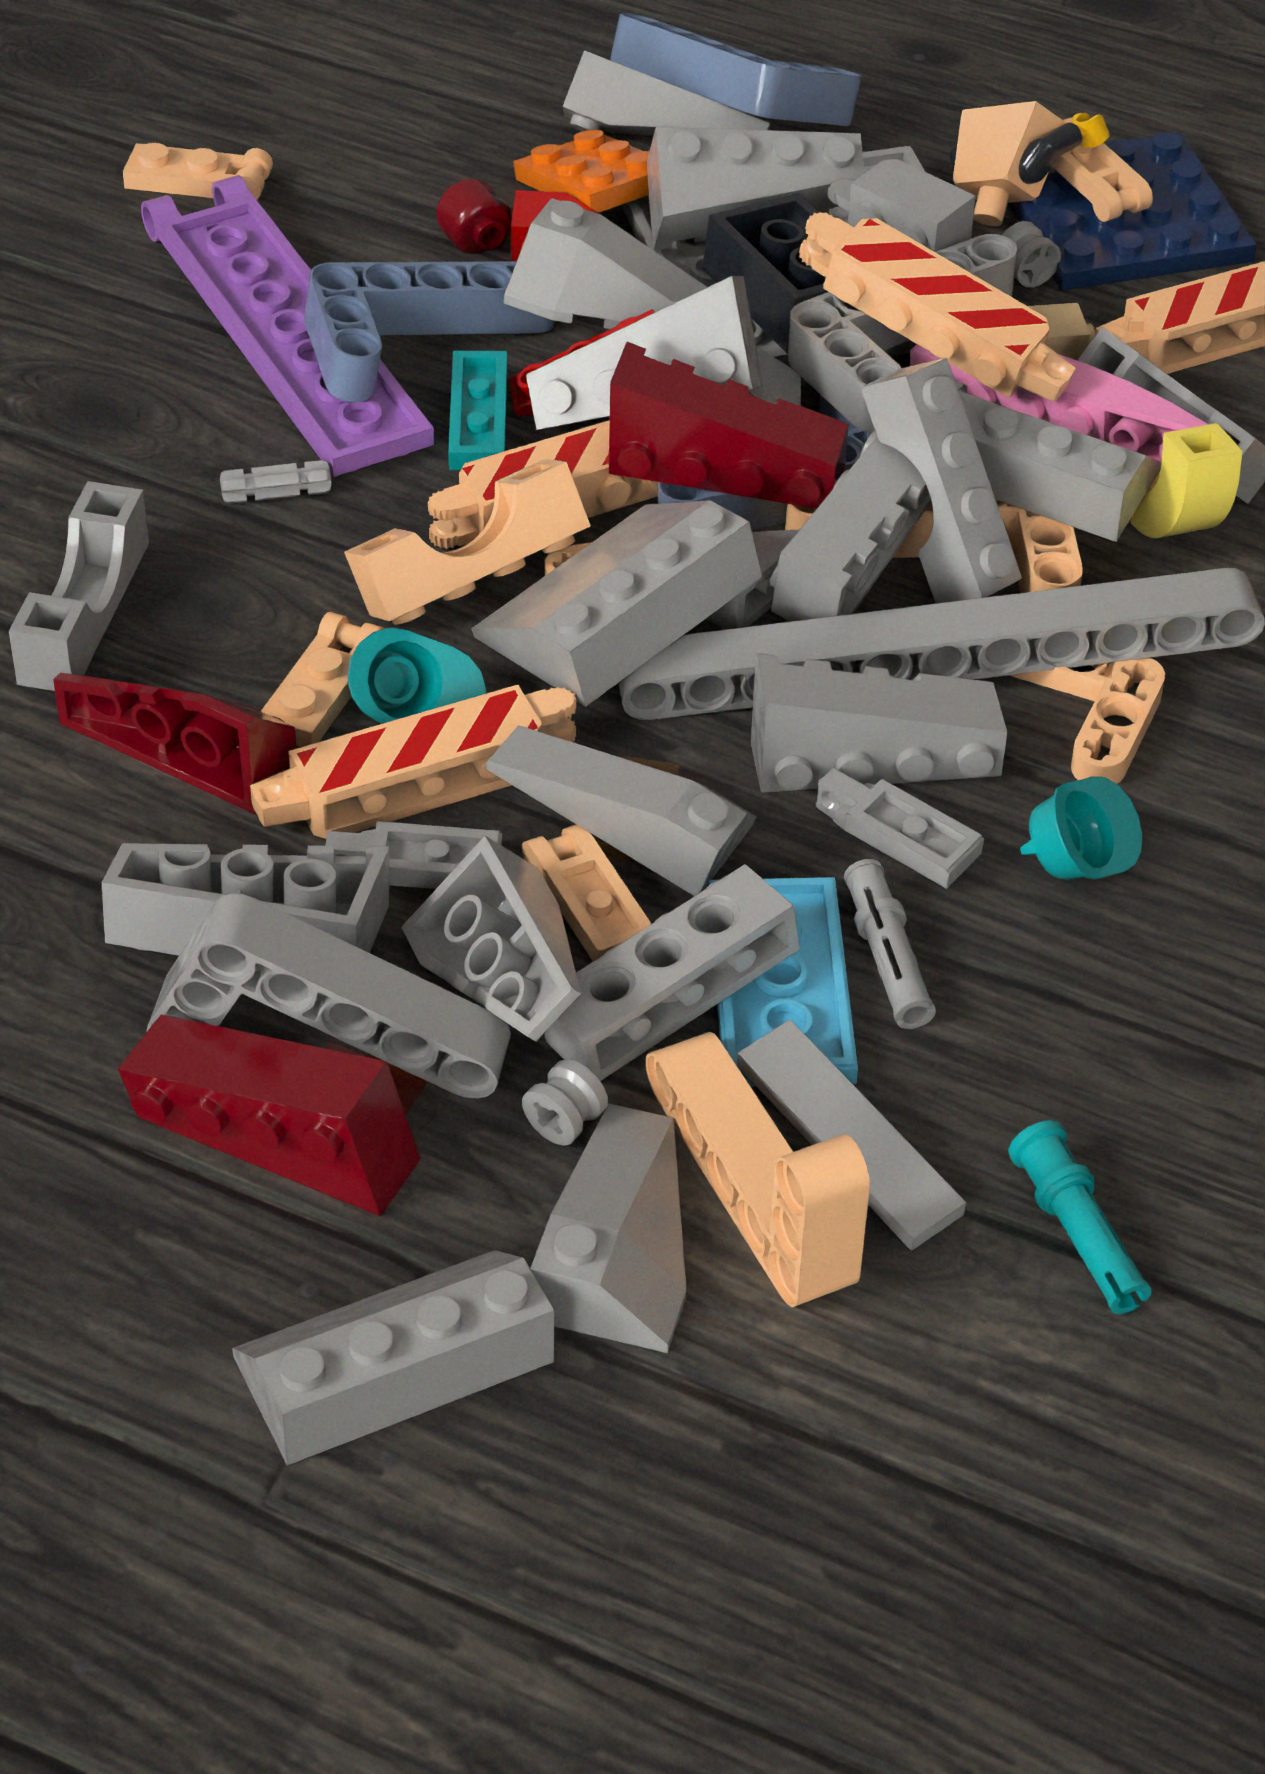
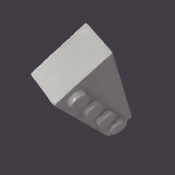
[751,653,1007,793]
[101,843,390,956]

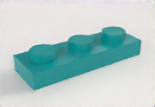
[448,351,507,470]

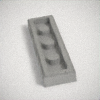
[737,1019,966,1251]

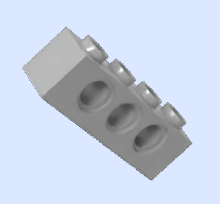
[544,864,800,1081]

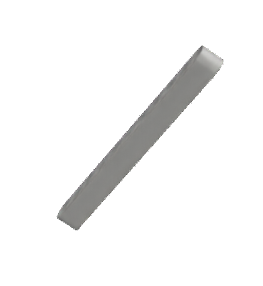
[618,568,1265,720]

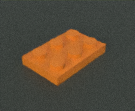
[513,130,649,213]

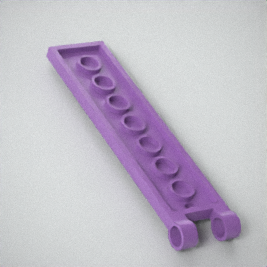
[141,175,434,477]

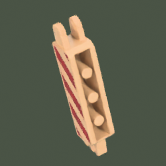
[799,212,1076,402]
[1095,261,1265,374]
[428,420,659,549]
[250,685,576,839]

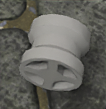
[1002,221,1061,288]
[522,1059,608,1146]

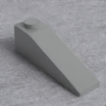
[401,836,581,1041]

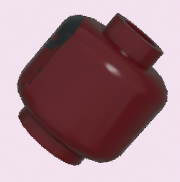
[436,178,512,254]

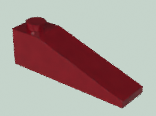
[53,672,297,815]

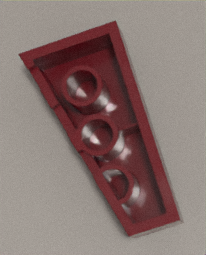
[609,342,849,509]
[118,1014,420,1217]

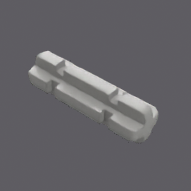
[220,460,331,504]

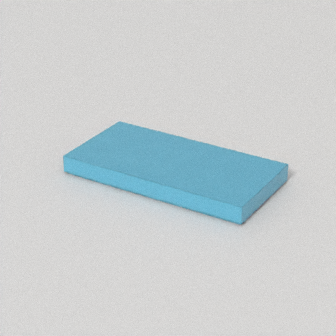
[708,877,858,1087]

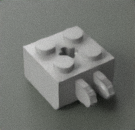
[828,159,976,252]

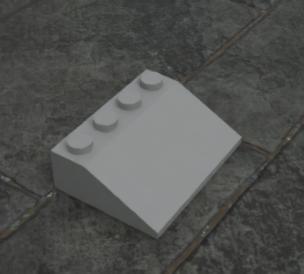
[471,500,762,707]

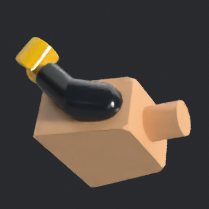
[950,101,1109,227]

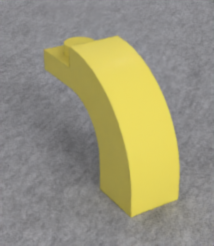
[1131,423,1242,538]

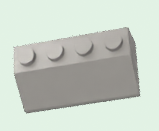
[958,391,1161,542]
[232,1250,554,1465]

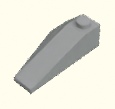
[563,50,770,136]
[503,198,708,329]
[485,725,757,896]
[530,1104,686,1353]

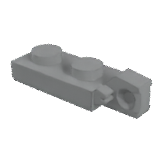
[816,768,984,889]
[325,821,502,889]

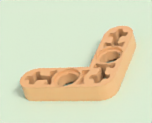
[1011,658,1165,784]

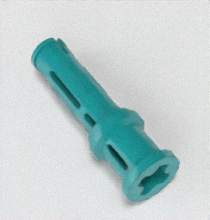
[1008,1120,1152,1314]

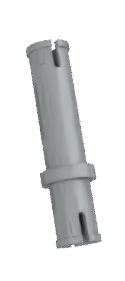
[844,859,936,1029]

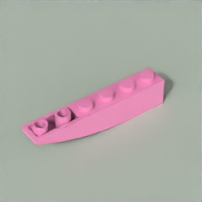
[910,344,1209,462]

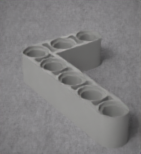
[788,234,1017,433]
[147,893,511,1099]

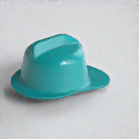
[347,627,486,724]
[1020,777,1142,880]

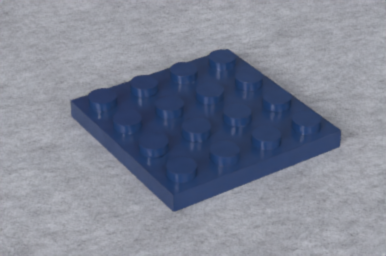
[1009,132,1257,291]

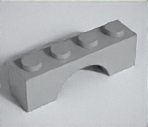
[1077,327,1265,504]
[860,358,1022,604]
[9,481,149,691]

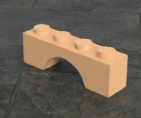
[344,459,591,625]

